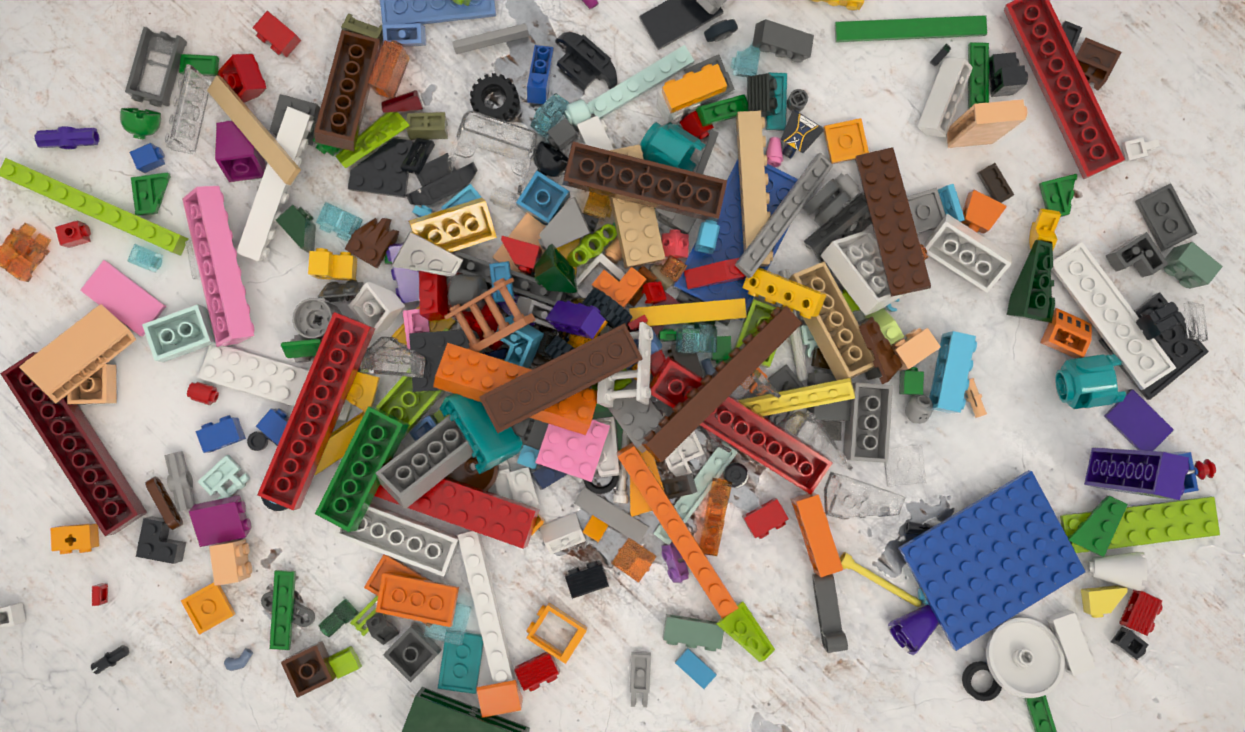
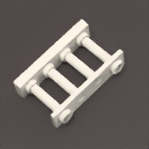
[597,322,653,407]

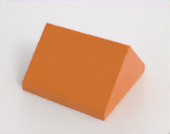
[477,680,523,718]

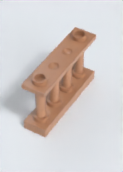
[444,278,536,352]

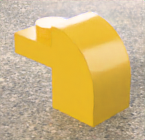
[1029,208,1061,250]

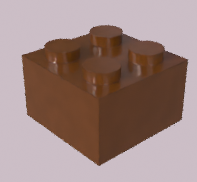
[281,641,336,698]

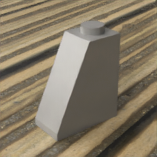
[538,197,591,250]

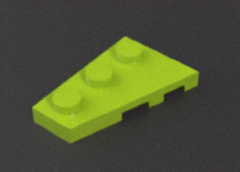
[716,601,775,662]

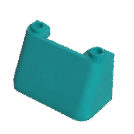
[439,394,523,474]

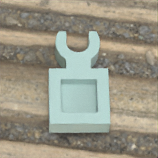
[800,325,819,358]

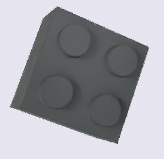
[269,94,320,146]
[383,623,442,683]

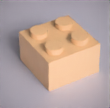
[891,328,941,371]
[67,364,117,404]
[209,539,252,586]

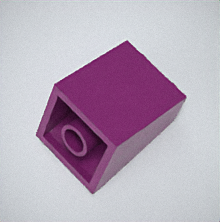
[215,121,266,182]

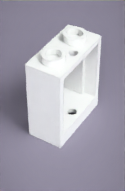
[571,253,625,301]

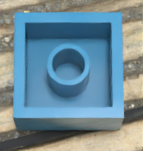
[516,171,570,225]

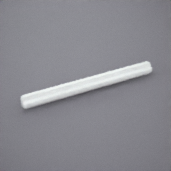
[779,269,808,382]

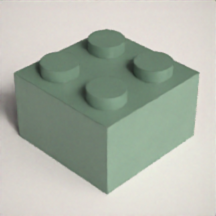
[1164,242,1223,289]

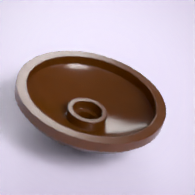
[446,456,499,491]

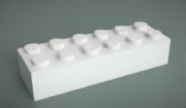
[334,503,459,577]

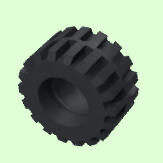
[470,73,520,126]

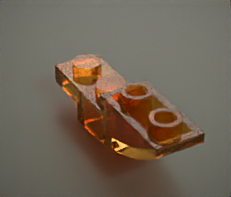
[699,478,732,556]

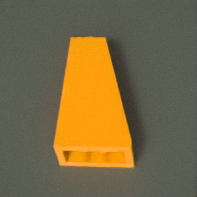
[629,442,664,517]

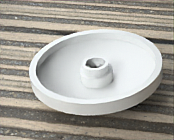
[986,618,1065,698]

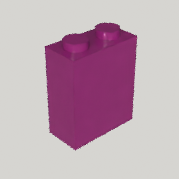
[189,495,251,547]

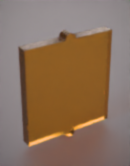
[611,538,657,583]

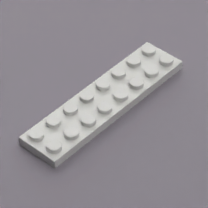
[1052,242,1176,390]
[198,343,352,422]

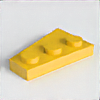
[346,372,380,412]

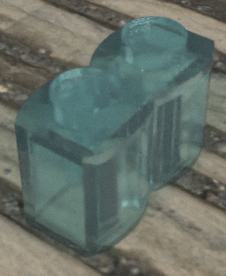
[316,202,363,241]
[676,324,718,353]

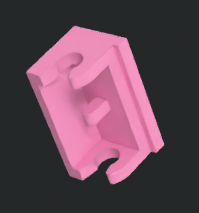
[403,309,430,350]

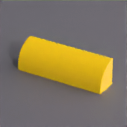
[314,412,365,475]

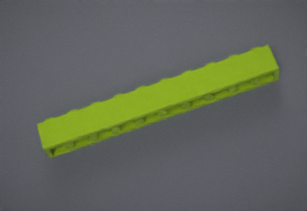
[0,158,189,256]

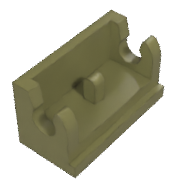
[341,14,383,47]
[406,112,448,140]

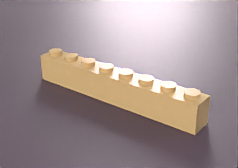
[736,111,773,267]

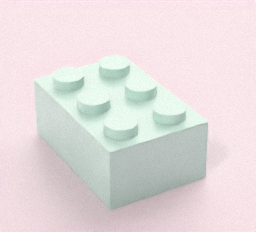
[142,305,216,362]

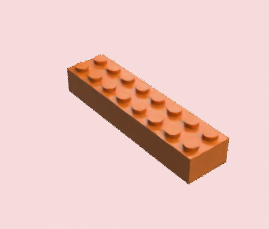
[433,343,597,435]

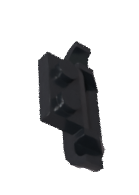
[555,32,617,90]
[406,153,478,205]

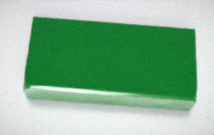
[281,339,322,358]

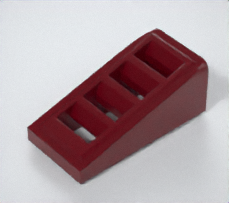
[381,90,423,113]

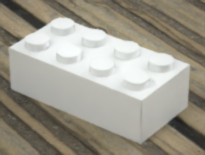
[923,214,1012,293]

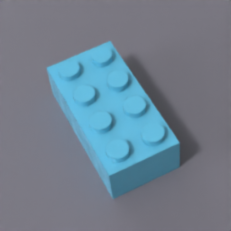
[929,331,977,413]

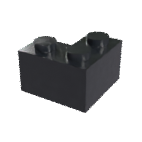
[989,52,1028,97]
[135,516,186,564]

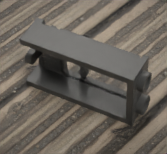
[125,27,187,107]

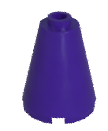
[888,605,939,655]

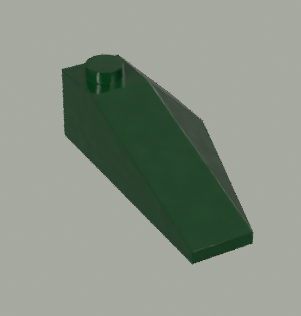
[1007,240,1055,323]

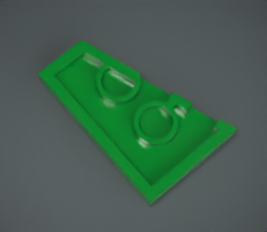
[1068,495,1128,557]

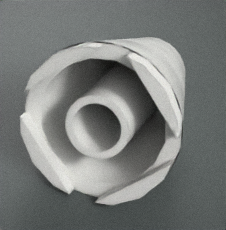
[1088,552,1147,591]

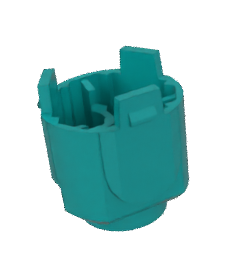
[640,122,706,172]
[1055,354,1127,409]

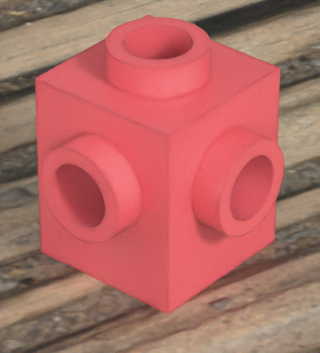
[662,229,689,259]

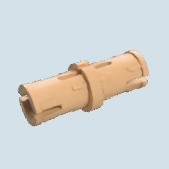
[966,378,987,418]

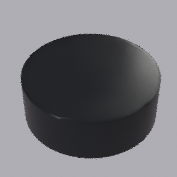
[247,432,268,451]

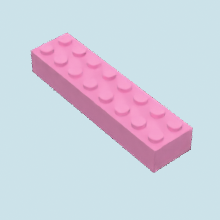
[182,186,254,347]

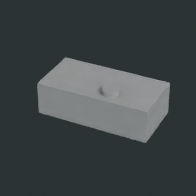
[843,382,893,463]

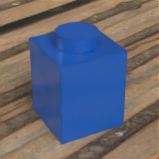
[130,143,165,173]

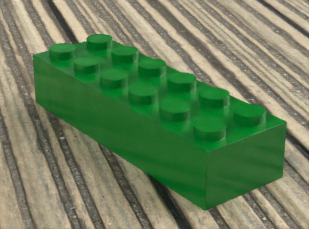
[315,406,410,532]

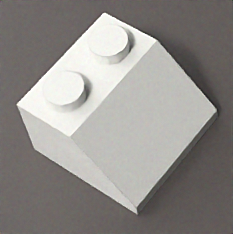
[349,282,405,335]

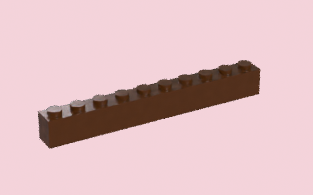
[641,306,802,462]

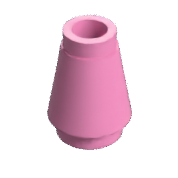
[766,137,783,167]

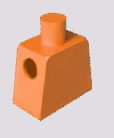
[961,190,1007,234]

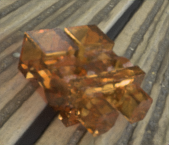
[0,222,51,282]

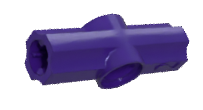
[34,126,100,149]

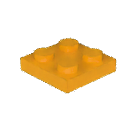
[823,118,869,164]
[181,582,236,635]

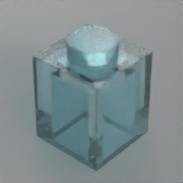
[127,244,163,273]

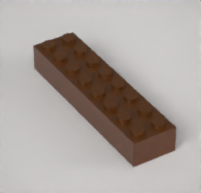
[562,142,727,221]

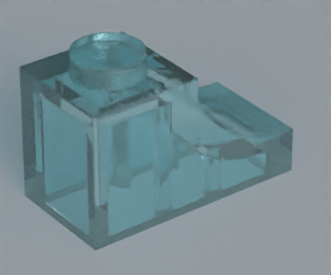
[730,42,760,77]
[530,93,570,137]

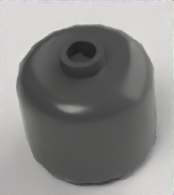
[448,274,488,312]

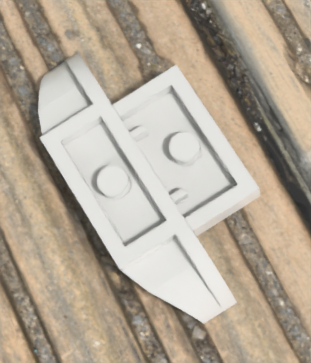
[659,409,704,478]
[494,459,539,506]

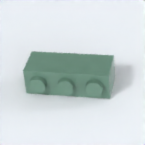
[663,614,724,651]

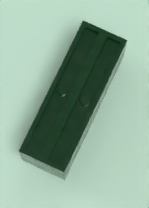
[402,687,530,732]

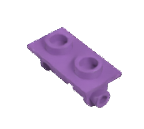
[661,542,689,583]

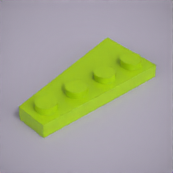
[335,112,410,168]

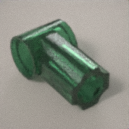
[318,598,359,638]

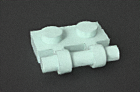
[198,455,250,500]

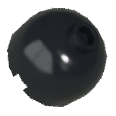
[533,141,568,177]

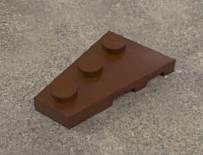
[859,317,902,384]

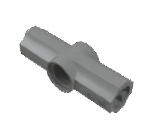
[164,451,195,512]

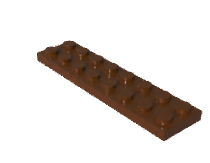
[855,147,931,297]
[479,323,643,433]

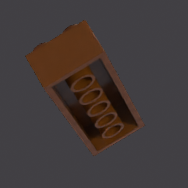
[314,30,380,151]

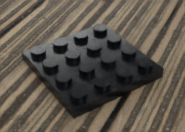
[1098,292,1209,400]

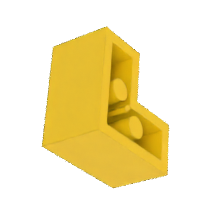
[308,248,357,281]

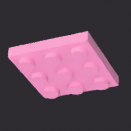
[535,420,610,482]

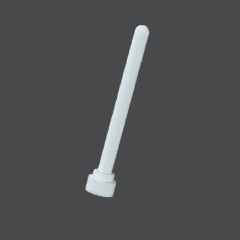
[613,430,630,503]

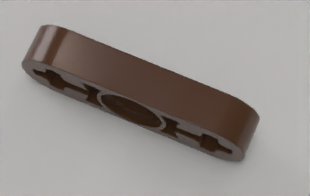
[145,476,183,530]

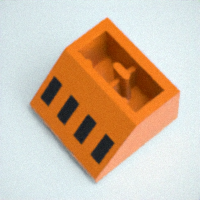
[1040,308,1092,358]

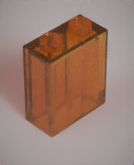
[368,40,410,99]

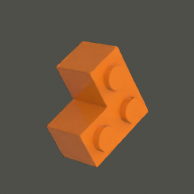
[592,267,647,308]

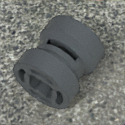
[787,89,808,112]

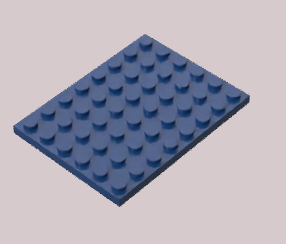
[898,470,1086,651]

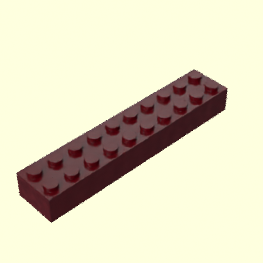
[0,352,147,536]

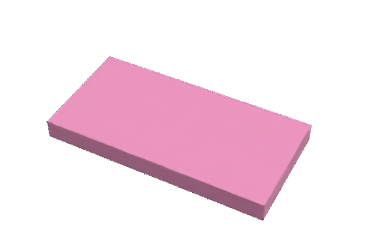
[80,260,166,337]

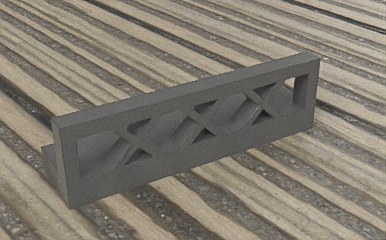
[804,193,872,263]

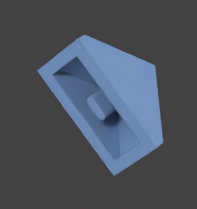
[409,415,439,441]

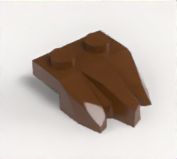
[1076,37,1122,91]
[345,218,399,268]

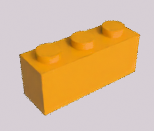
[662,64,727,113]

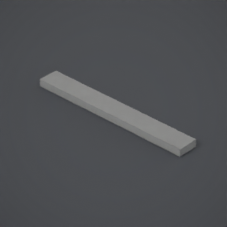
[735,153,833,278]

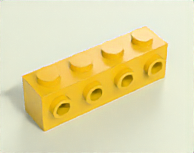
[742,267,827,319]

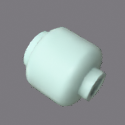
[564,99,594,128]

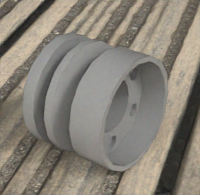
[292,298,341,340]

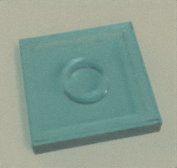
[424,603,472,646]

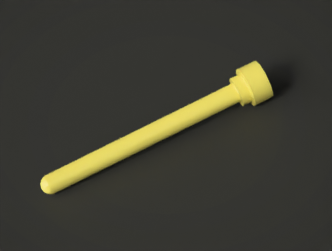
[840,552,921,607]

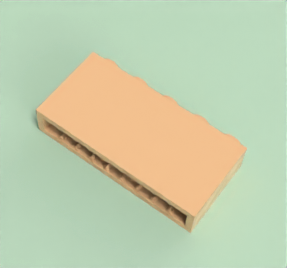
[947,99,1027,148]
[19,304,136,404]

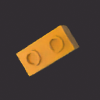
[50,523,99,554]

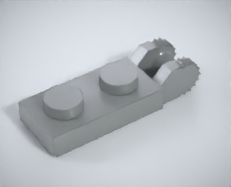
[630,652,651,708]

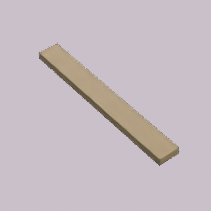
[207,75,301,185]

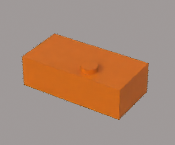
[791,493,843,577]

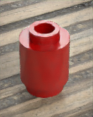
[187,382,219,405]

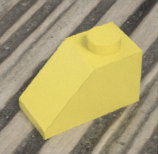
[1081,585,1128,618]

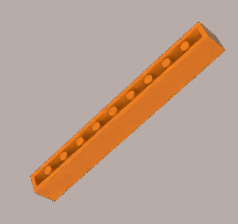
[616,443,738,618]

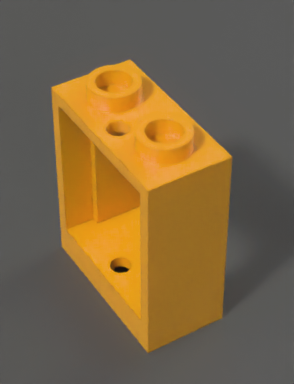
[526,602,587,664]

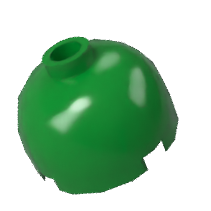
[120,108,161,139]

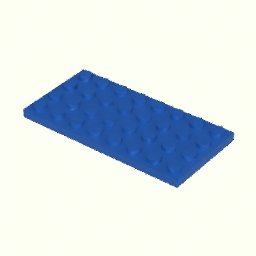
[673,160,798,321]

